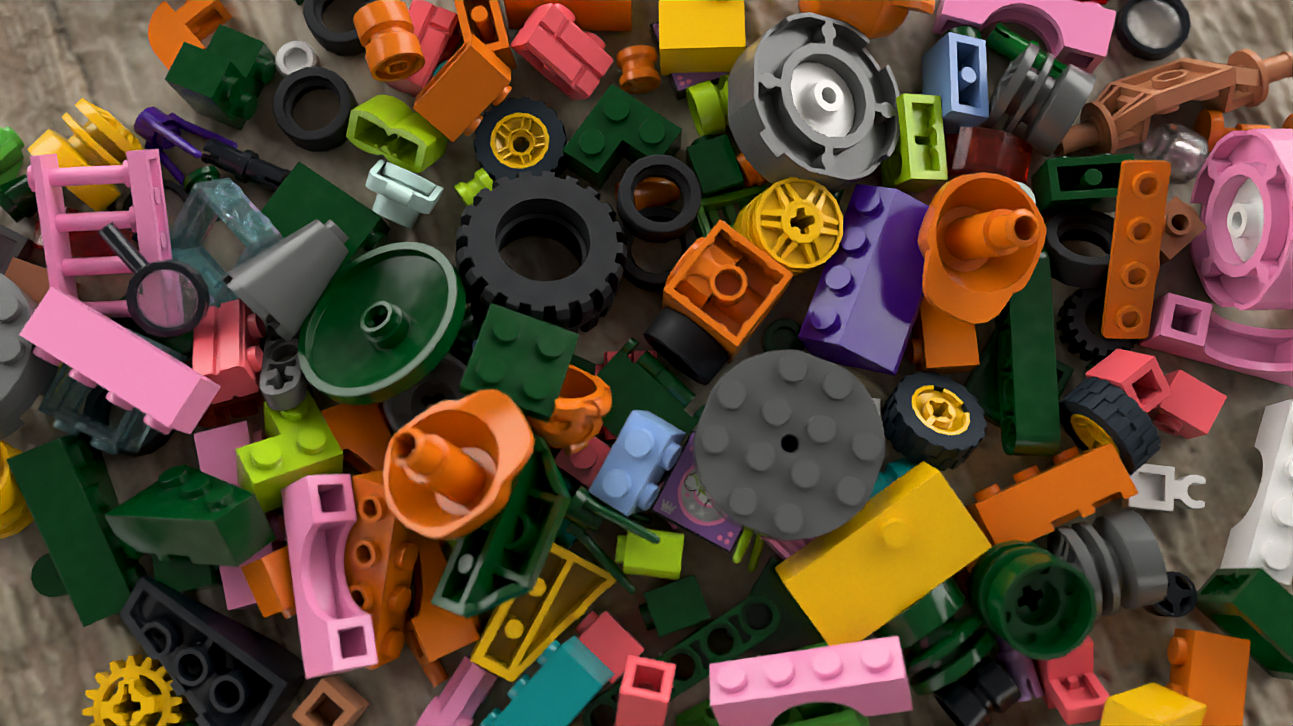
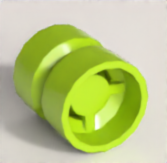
[686,73,730,137]

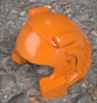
[527,364,612,456]

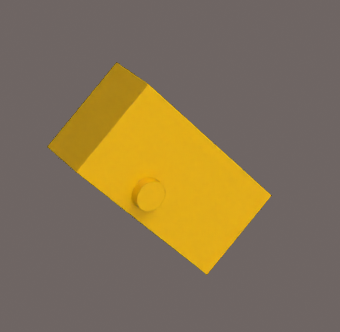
[659,0,746,75]
[775,461,992,646]

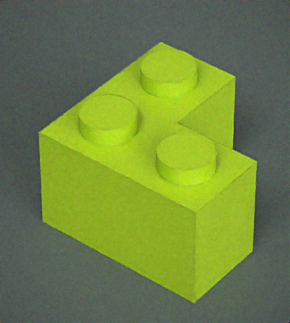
[235,389,343,513]

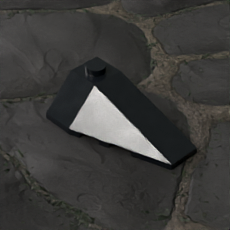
[119,575,306,726]

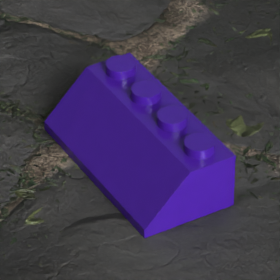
[798,184,929,376]

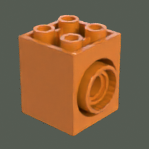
[662,219,794,365]

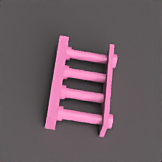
[27,149,181,326]

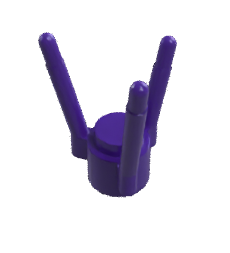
[134,107,238,186]

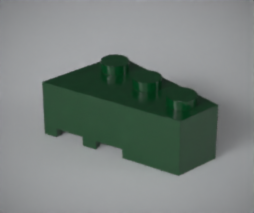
[104,464,276,567]

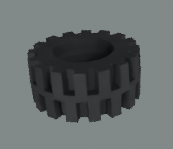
[1056,285,1140,362]

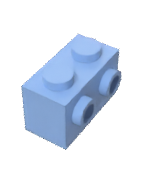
[588,410,686,516]

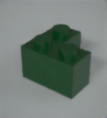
[164,24,276,131]
[562,83,682,190]

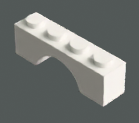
[1220,399,1293,586]

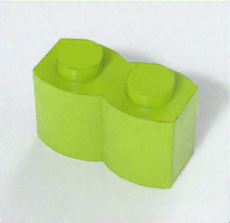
[346,94,448,173]
[615,529,684,580]

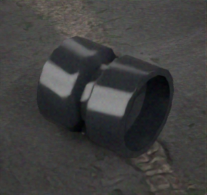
[931,654,1022,726]

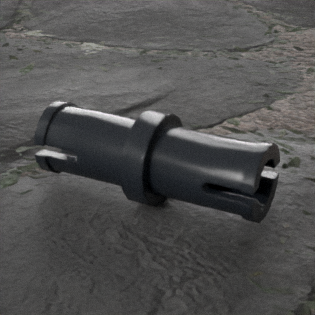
[201,138,291,192]

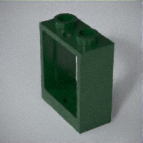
[1195,568,1293,681]

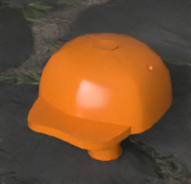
[798,0,935,40]
[918,172,1047,324]
[383,390,534,540]

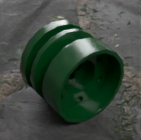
[967,540,1097,661]
[872,577,996,696]

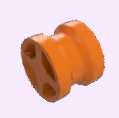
[616,45,661,94]

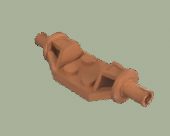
[1054,49,1293,156]

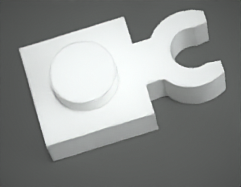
[1122,464,1206,512]

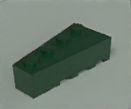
[6,431,148,627]

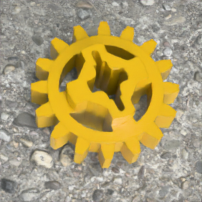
[82,654,189,726]

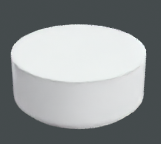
[275,41,320,79]

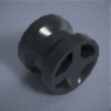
[1143,571,1197,617]

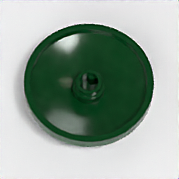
[298,242,466,405]

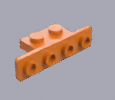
[1101,160,1171,339]

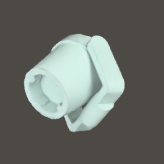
[365,159,444,229]

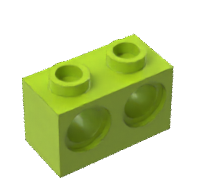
[881,93,948,193]

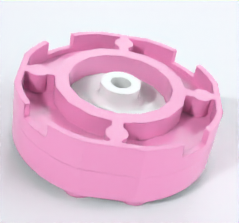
[1189,129,1293,311]

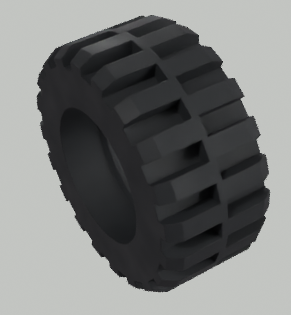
[455,171,627,334]

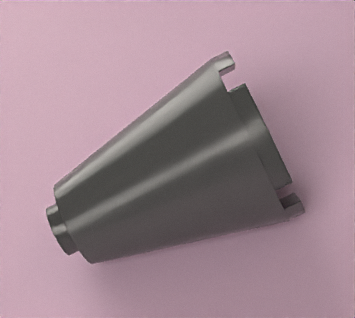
[220,219,349,342]

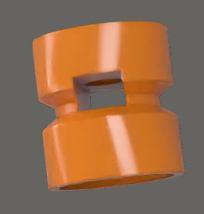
[353,0,426,82]

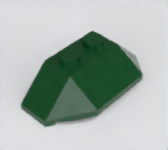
[430,434,571,618]

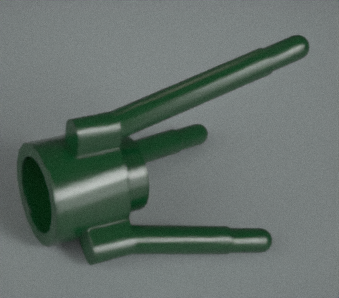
[563,485,660,594]

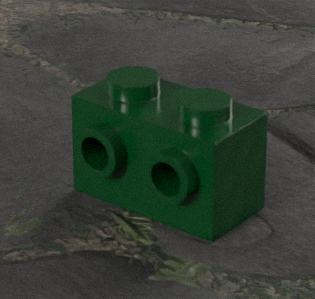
[1031,153,1135,217]

